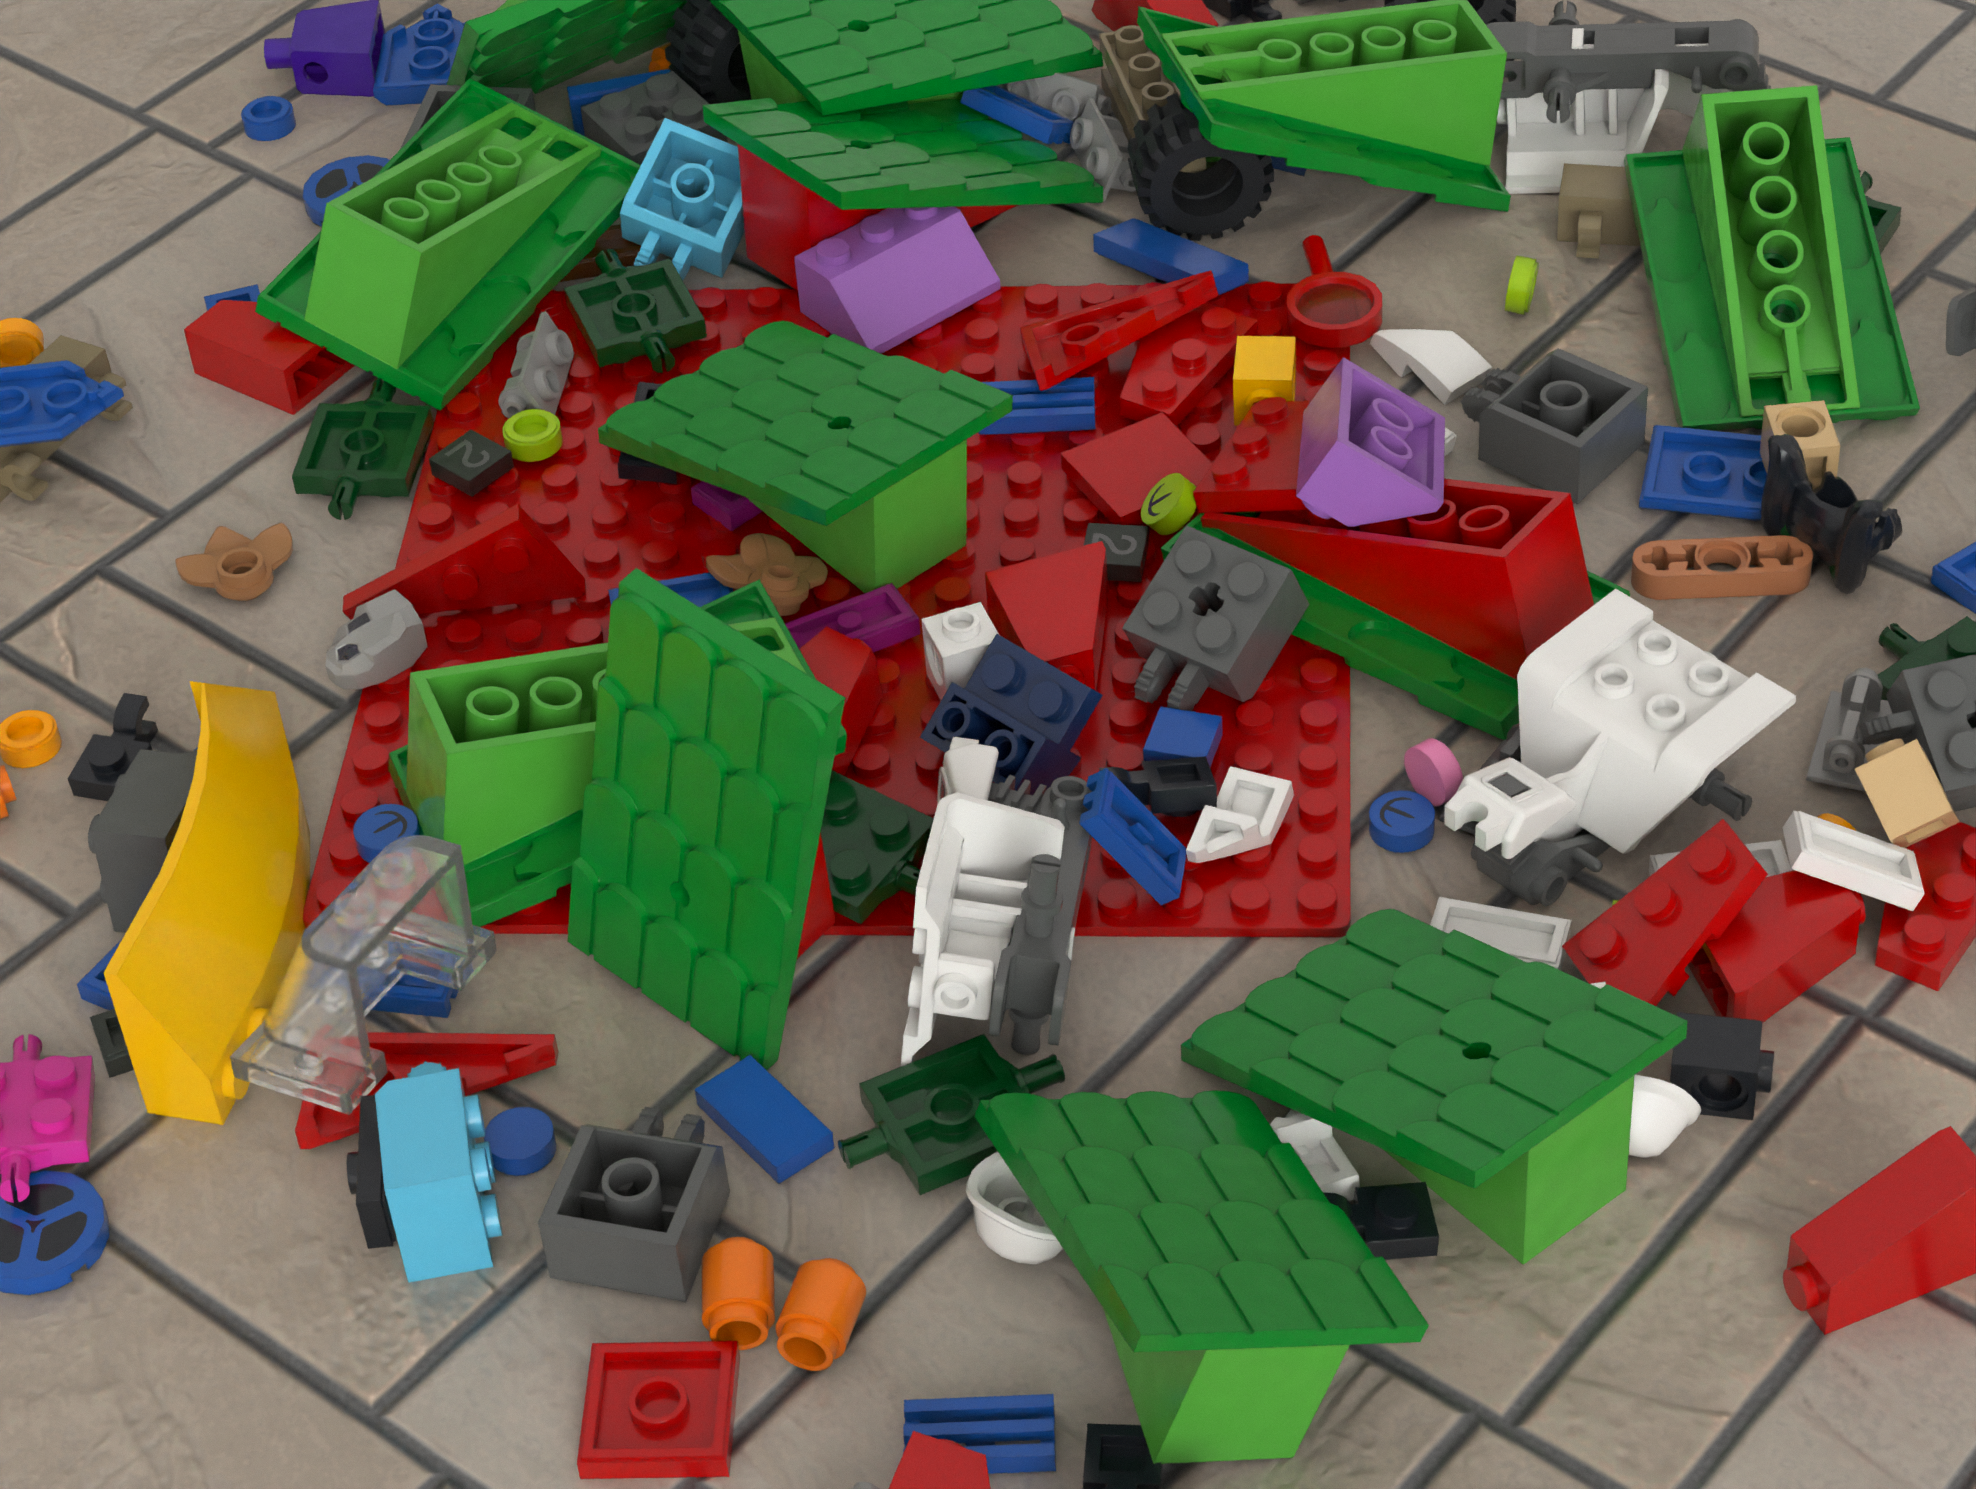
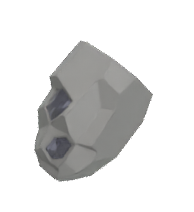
[325,589,428,689]

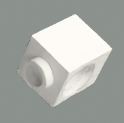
[921,602,999,700]

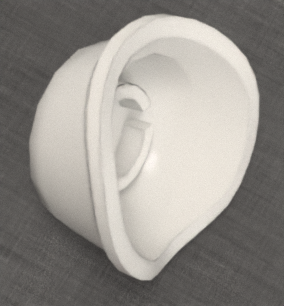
[1629,1074,1701,1158]
[966,1152,1063,1264]

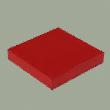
[1060,412,1213,526]
[577,1341,740,1479]

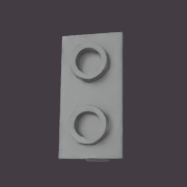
[1003,73,1112,122]
[1070,98,1136,202]
[498,311,575,418]
[1806,668,1892,791]

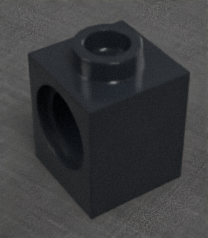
[1670,1012,1774,1120]

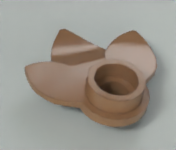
[175,523,293,601]
[706,533,828,616]

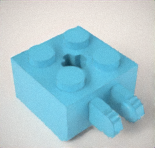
[620,118,745,280]
[375,1061,503,1283]

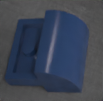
[920,634,1103,796]

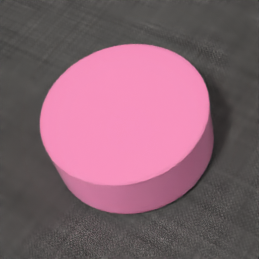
[1404,738,1463,807]

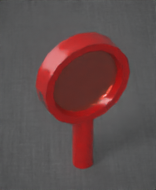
[1287,235,1382,348]

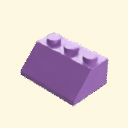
[794,207,1001,354]
[1296,357,1445,527]

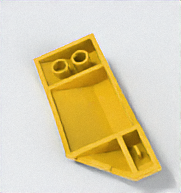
[103,681,310,1125]

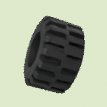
[665,0,752,104]
[1127,93,1274,241]

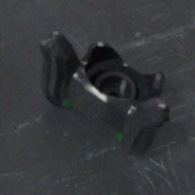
[1761,434,1902,594]

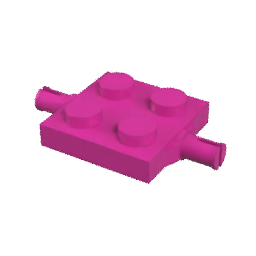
[0,1034,95,1203]

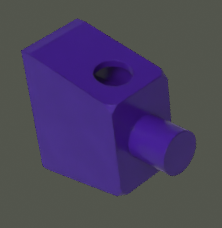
[264,0,385,97]

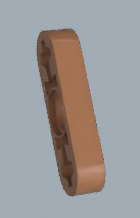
[1631,535,1813,600]

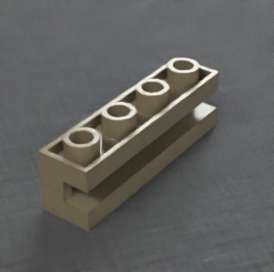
[1099,25,1206,173]

